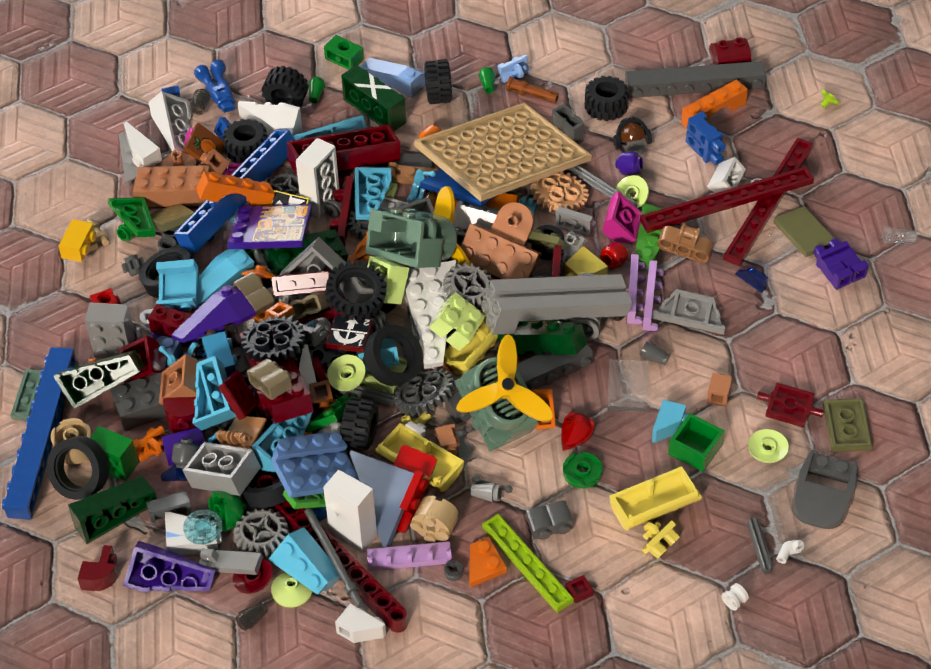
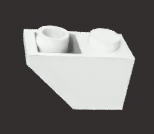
[335,603,386,643]

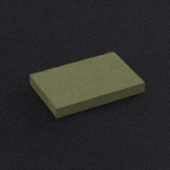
[150,204,194,232]
[773,206,835,257]
[823,398,872,452]

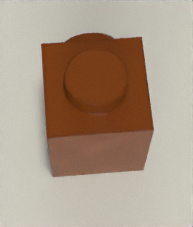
[309,380,334,409]

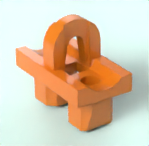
[133,426,166,463]

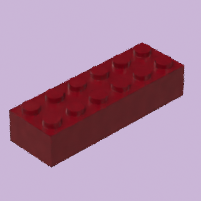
[287,124,401,177]
[239,330,313,424]

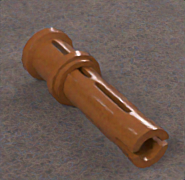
[506,76,559,103]

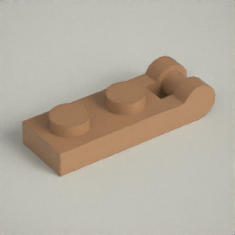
[388,162,437,185]

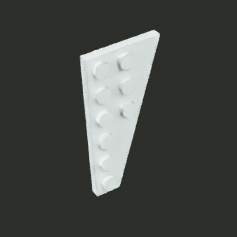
[405,260,456,369]

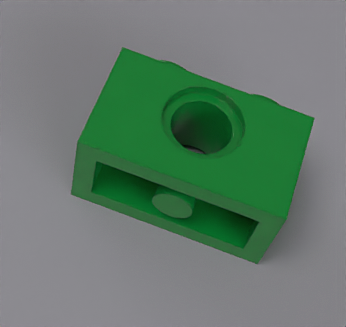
[324,35,364,70]

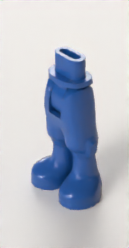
[194,60,236,113]

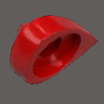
[561,412,595,451]

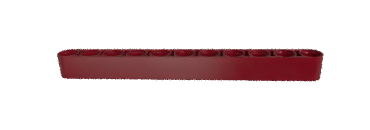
[257,475,408,633]

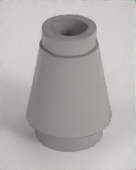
[471,483,502,503]

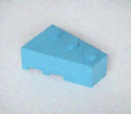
[193,356,237,431]
[268,527,340,595]

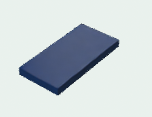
[420,168,493,207]

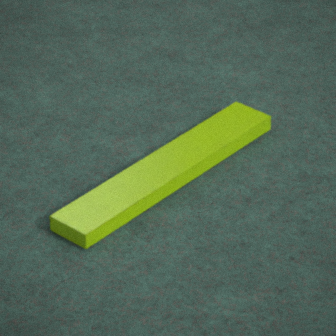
[482,513,574,613]

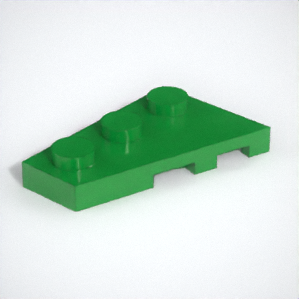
[108,197,156,237]
[305,393,357,433]

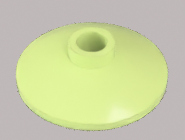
[616,175,649,208]
[327,355,366,391]
[748,429,789,463]
[271,572,313,608]

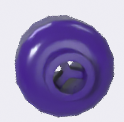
[615,152,643,175]

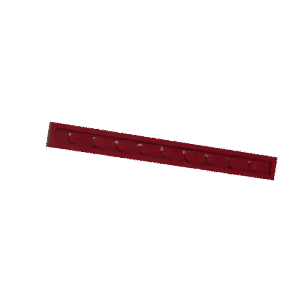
[723,138,814,266]
[640,167,814,233]

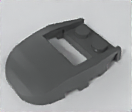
[792,450,857,529]

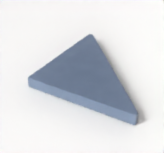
[350,450,414,547]

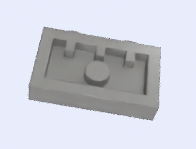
[556,206,596,236]

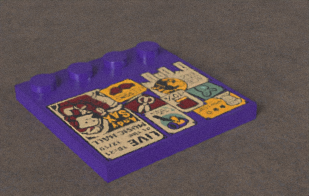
[227,204,312,249]

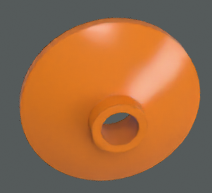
[241,265,276,280]

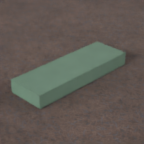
[10,369,41,420]

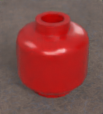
[600,242,628,269]

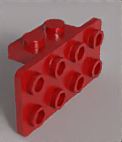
[393,445,438,533]

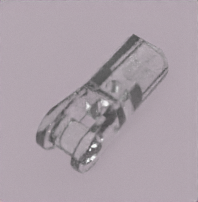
[881,227,917,244]

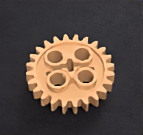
[530,171,589,213]

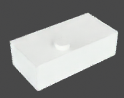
[296,138,339,219]
[323,469,377,553]

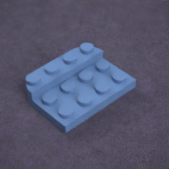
[271,432,359,498]

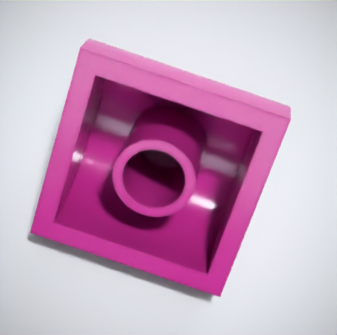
[603,192,643,243]

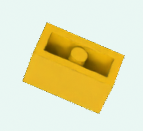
[58,219,97,262]

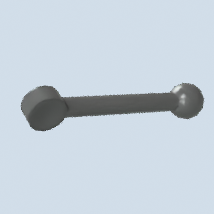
[472,476,512,493]

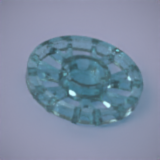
[183,510,223,545]

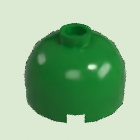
[208,491,246,532]

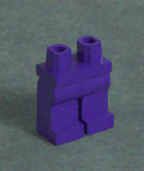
[814,238,869,290]

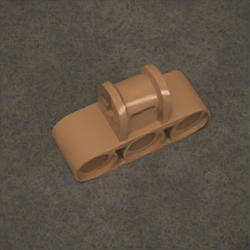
[657,222,713,263]

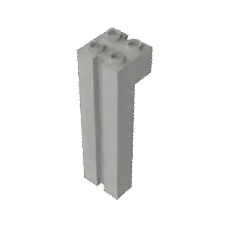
[482,274,633,335]

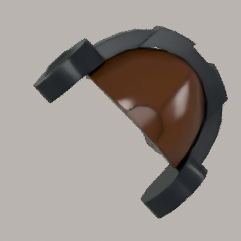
[613,117,652,150]

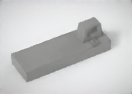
[199,548,263,575]

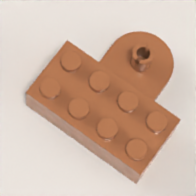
[133,150,210,207]
[461,202,542,279]

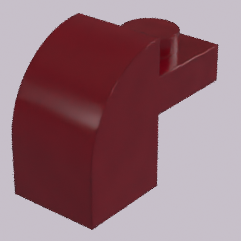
[77,545,118,591]

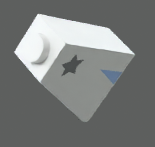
[165,512,222,556]

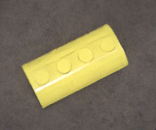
[444,308,498,375]
[375,423,464,492]
[609,466,702,530]

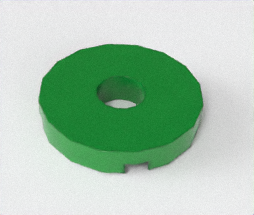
[563,452,603,488]

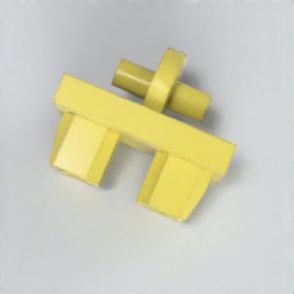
[642,520,680,559]

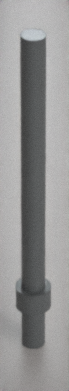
[304,508,364,608]

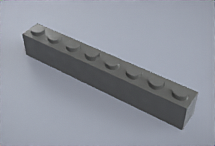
[625,61,766,98]
[445,343,593,424]

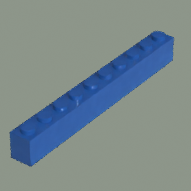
[174,129,294,253]
[2,347,77,520]

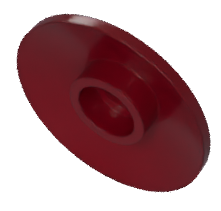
[233,558,273,594]

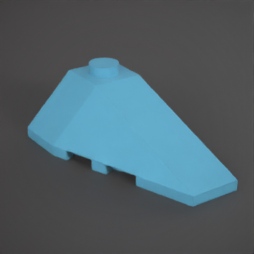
[354,167,391,220]
[198,249,254,307]

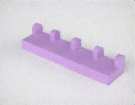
[627,254,645,324]
[643,260,664,331]
[367,541,452,571]

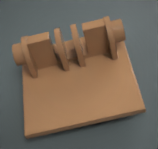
[216,416,267,449]

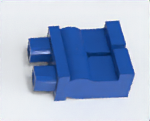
[685,111,726,165]

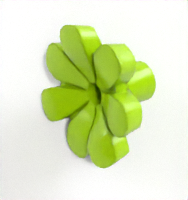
[820,89,840,108]

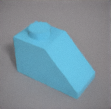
[652,400,688,443]

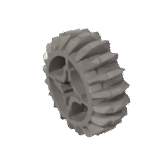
[442,262,491,310]
[233,508,289,560]

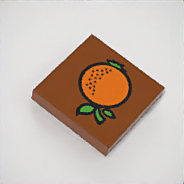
[183,123,224,162]

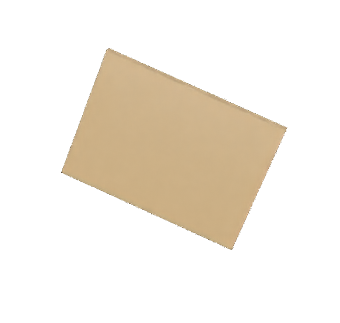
[414,102,592,202]

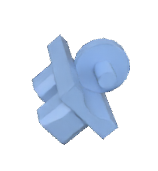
[497,55,530,83]

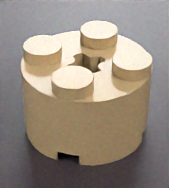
[51,418,92,465]
[410,496,459,543]

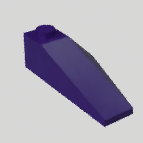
[171,286,257,343]
[123,541,216,592]

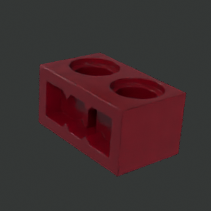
[148,304,191,343]

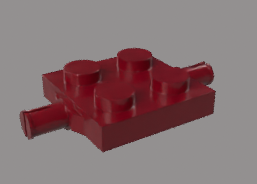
[757,383,824,428]

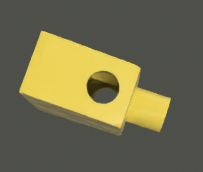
[564,246,608,277]

